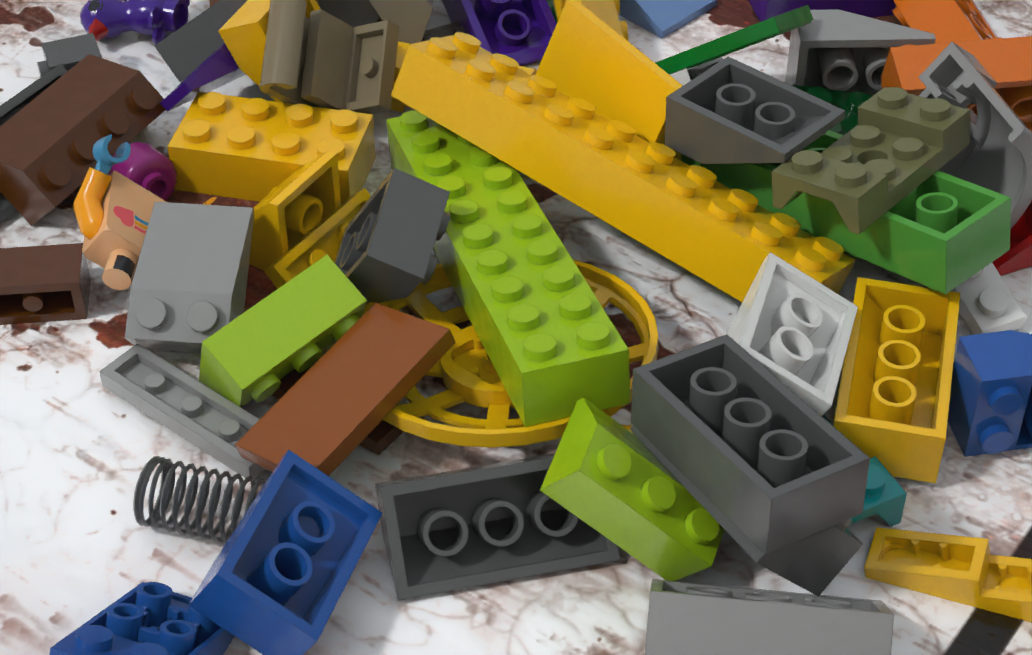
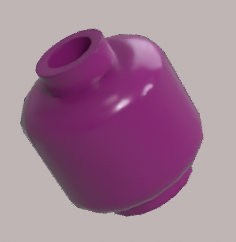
[108,142,177,201]

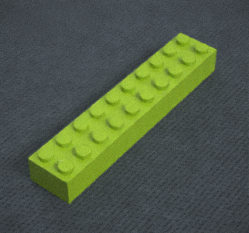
[386,110,630,427]

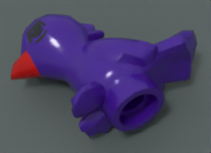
[80,0,190,46]

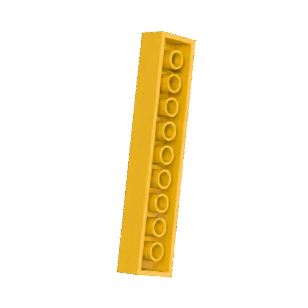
[391,32,856,302]

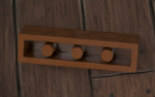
[0,243,91,325]

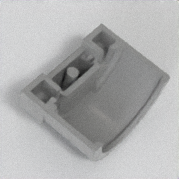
[885,42,1032,270]

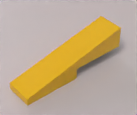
[864,527,1032,623]

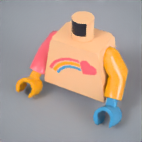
[73,135,217,290]

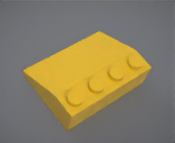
[535,0,683,161]

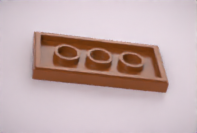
[235,303,456,476]

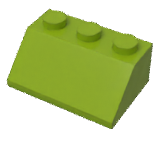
[199,255,367,407]
[540,397,725,581]

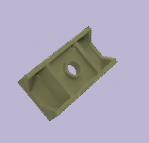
[771,87,970,234]

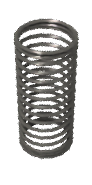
[133,456,266,543]

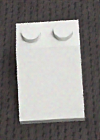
[726,252,858,416]

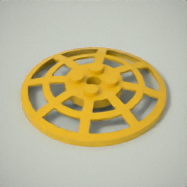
[363,260,658,448]

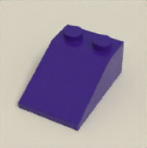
[442,0,557,66]

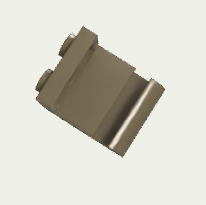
[260,0,399,114]

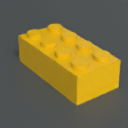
[167,92,376,205]

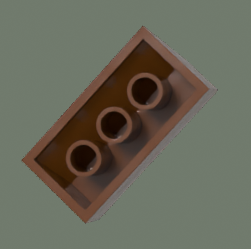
[0,54,166,226]

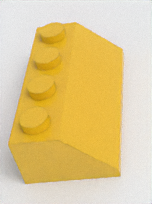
[833,277,960,484]

